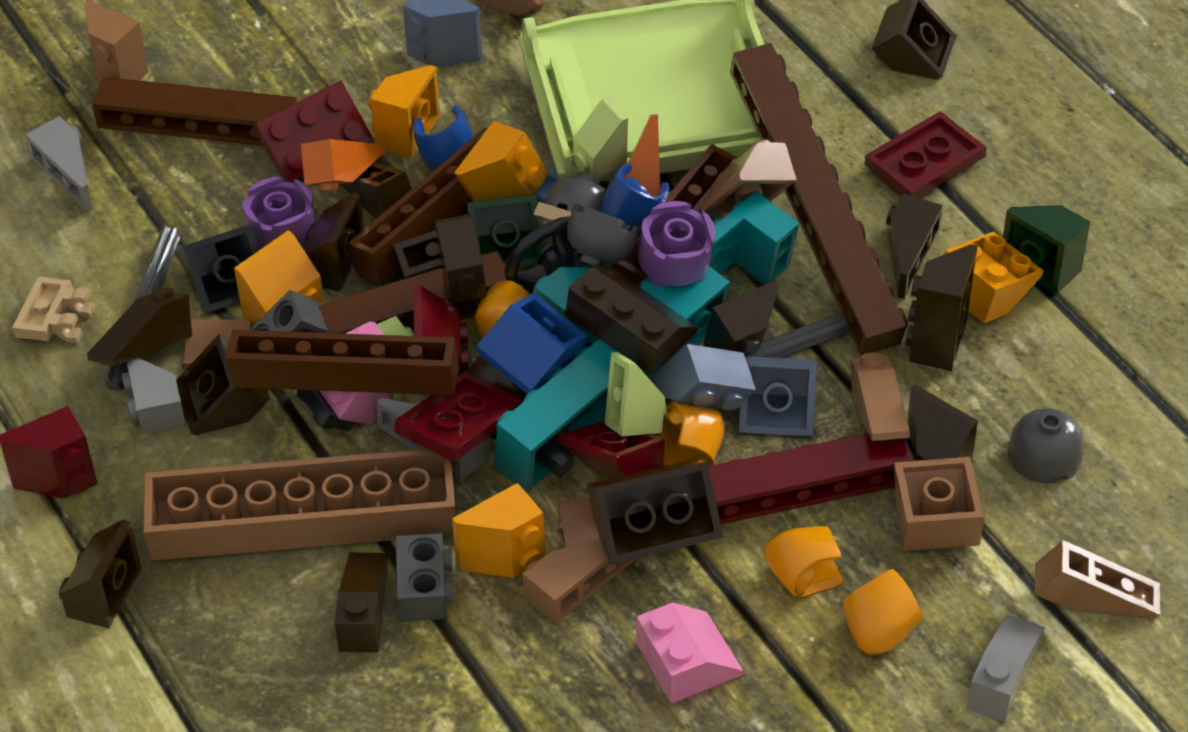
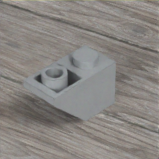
[122,357,186,434]

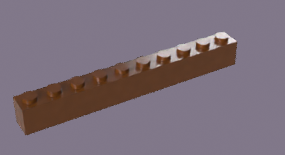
[730,43,908,356]

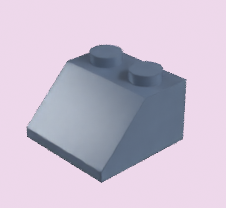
[403,0,482,66]
[649,344,756,410]
[739,356,817,437]

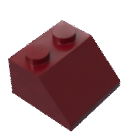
[413,286,469,376]
[0,406,98,499]

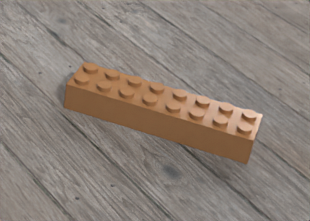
[143,449,456,561]

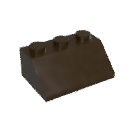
[905,244,978,371]
[565,266,698,376]
[586,458,723,565]

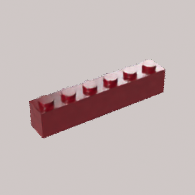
[708,433,914,524]

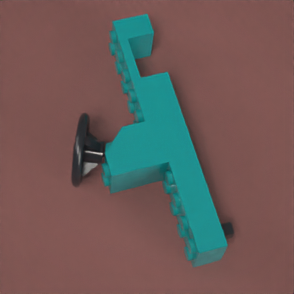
[494,192,799,493]

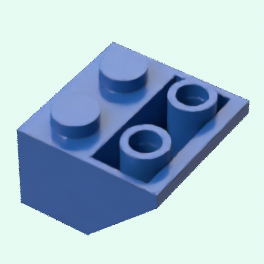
[475,292,588,394]

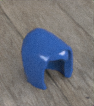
[413,105,473,171]
[601,163,669,232]

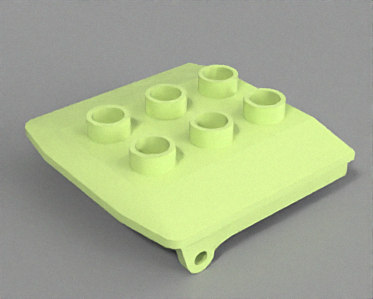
[519,0,764,181]

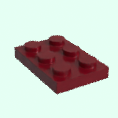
[253,80,374,183]
[864,111,987,197]
[394,372,523,462]

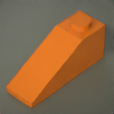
[624,114,660,197]
[301,139,386,192]

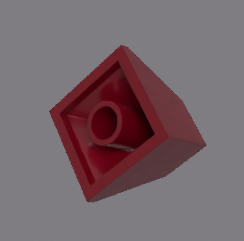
[558,419,665,479]

